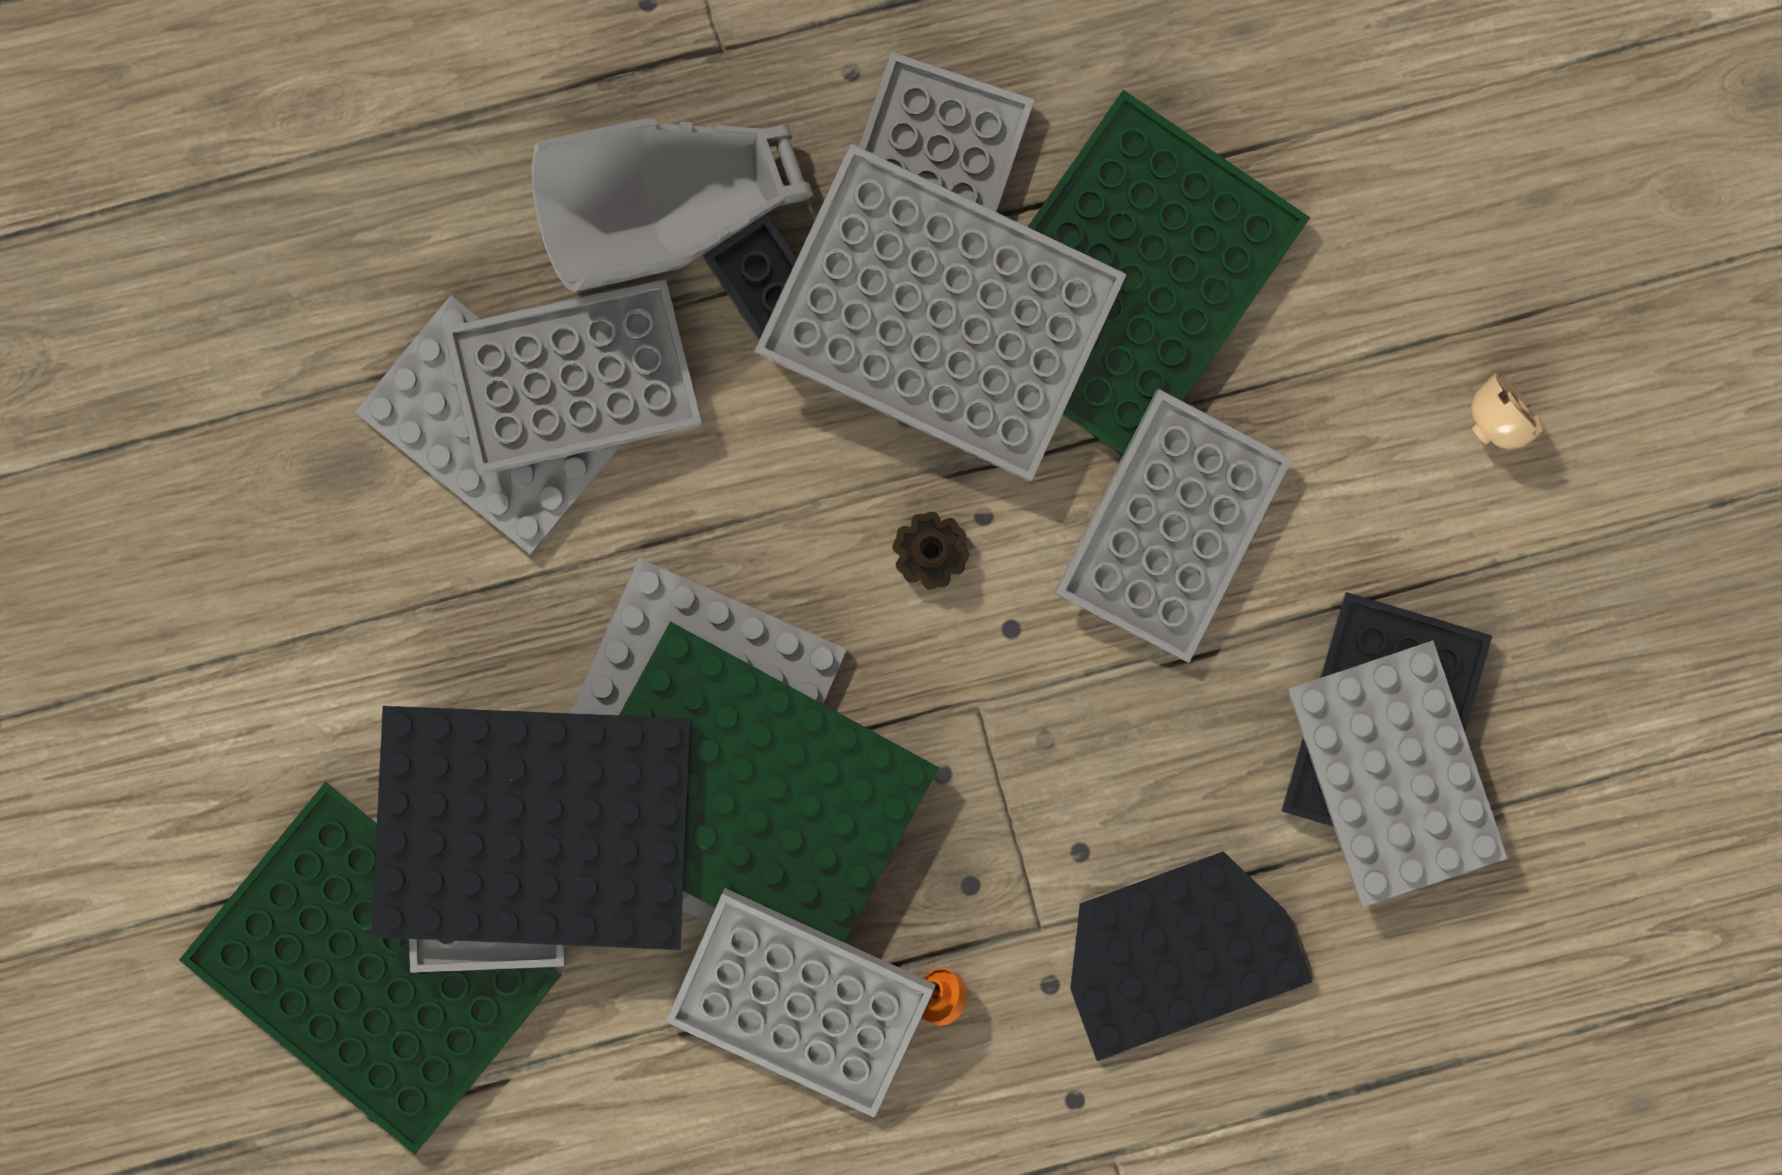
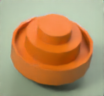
[921,968,967,1026]

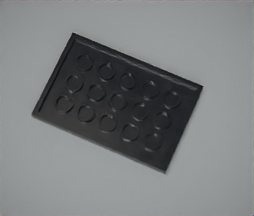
[1281,592,1492,827]

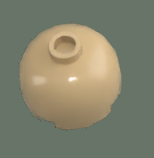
[1471,373,1545,449]

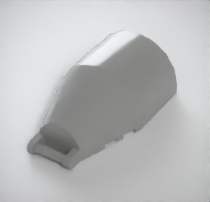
[531,118,813,292]

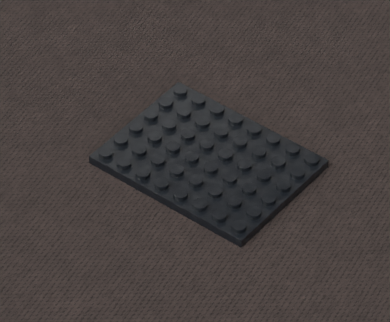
[371,706,691,950]

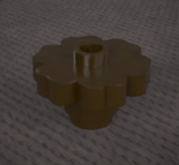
[892,512,969,590]

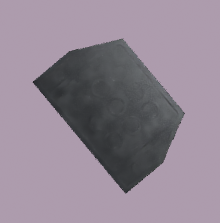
[1070,851,1312,1061]

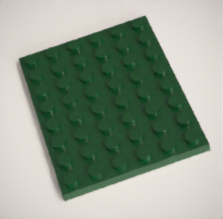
[1028,90,1310,456]
[619,621,939,942]
[179,782,562,1155]

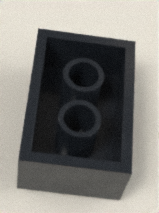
[703,213,797,342]

